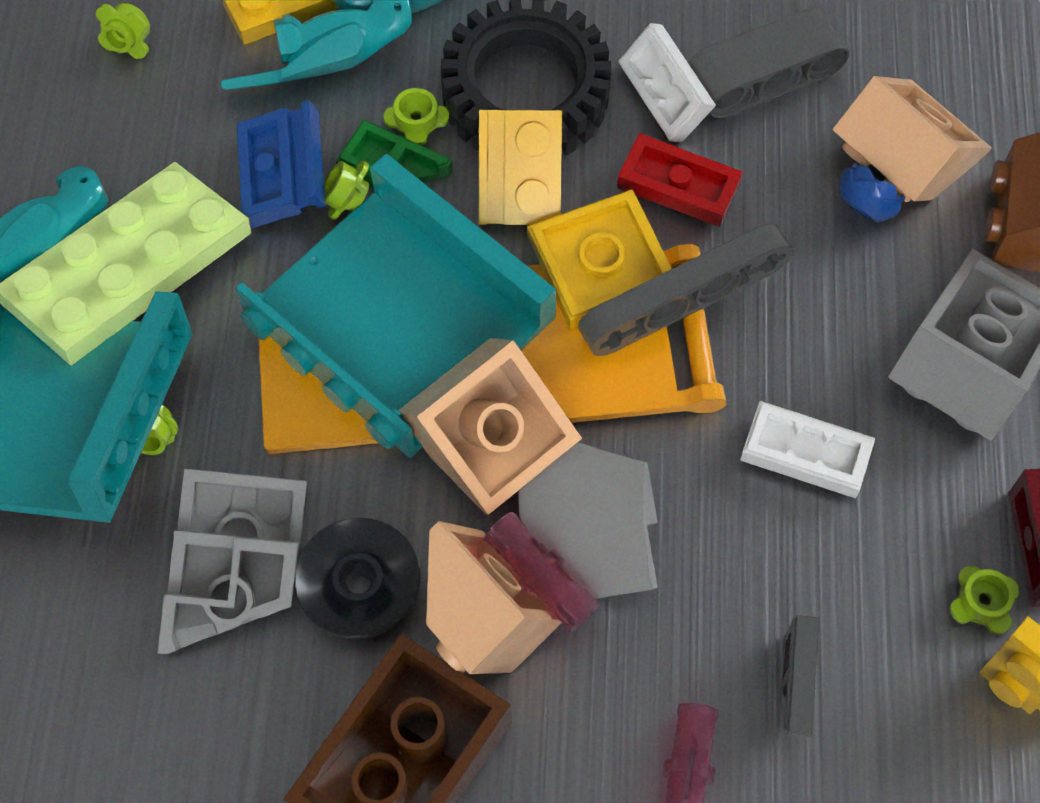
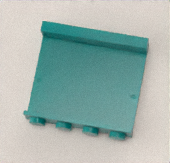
[236,153,556,459]
[0,291,193,523]

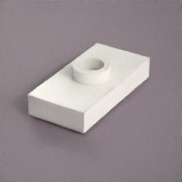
[618,23,716,143]
[740,401,875,499]

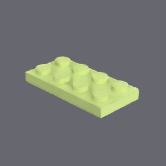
[0,162,252,366]

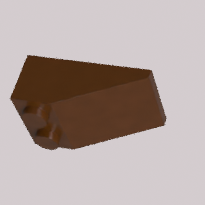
[283,633,512,803]

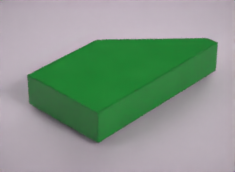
[336,119,453,188]

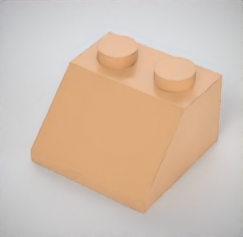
[832,76,992,202]
[398,338,582,515]
[426,521,564,674]

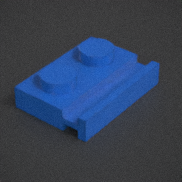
[237,100,326,228]

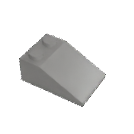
[888,249,1040,441]

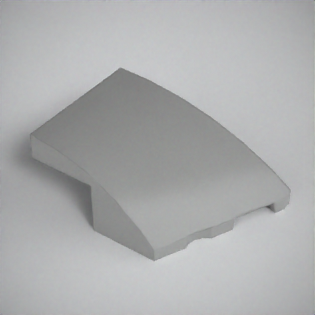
[518,442,658,606]
[157,469,308,654]

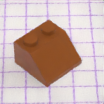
[985,132,1040,273]

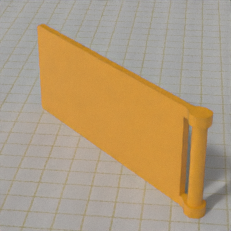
[259,244,726,454]

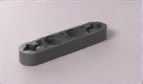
[578,223,793,356]

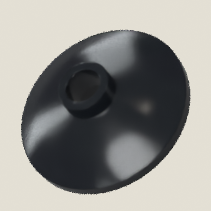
[294,518,421,639]

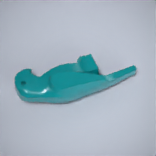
[221,0,412,90]
[0,166,109,283]

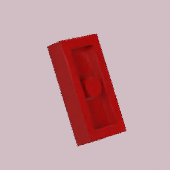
[617,133,743,227]

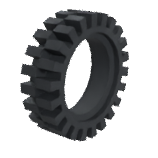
[441,0,611,156]

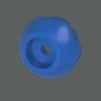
[839,162,906,223]

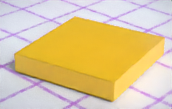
[527,189,672,330]

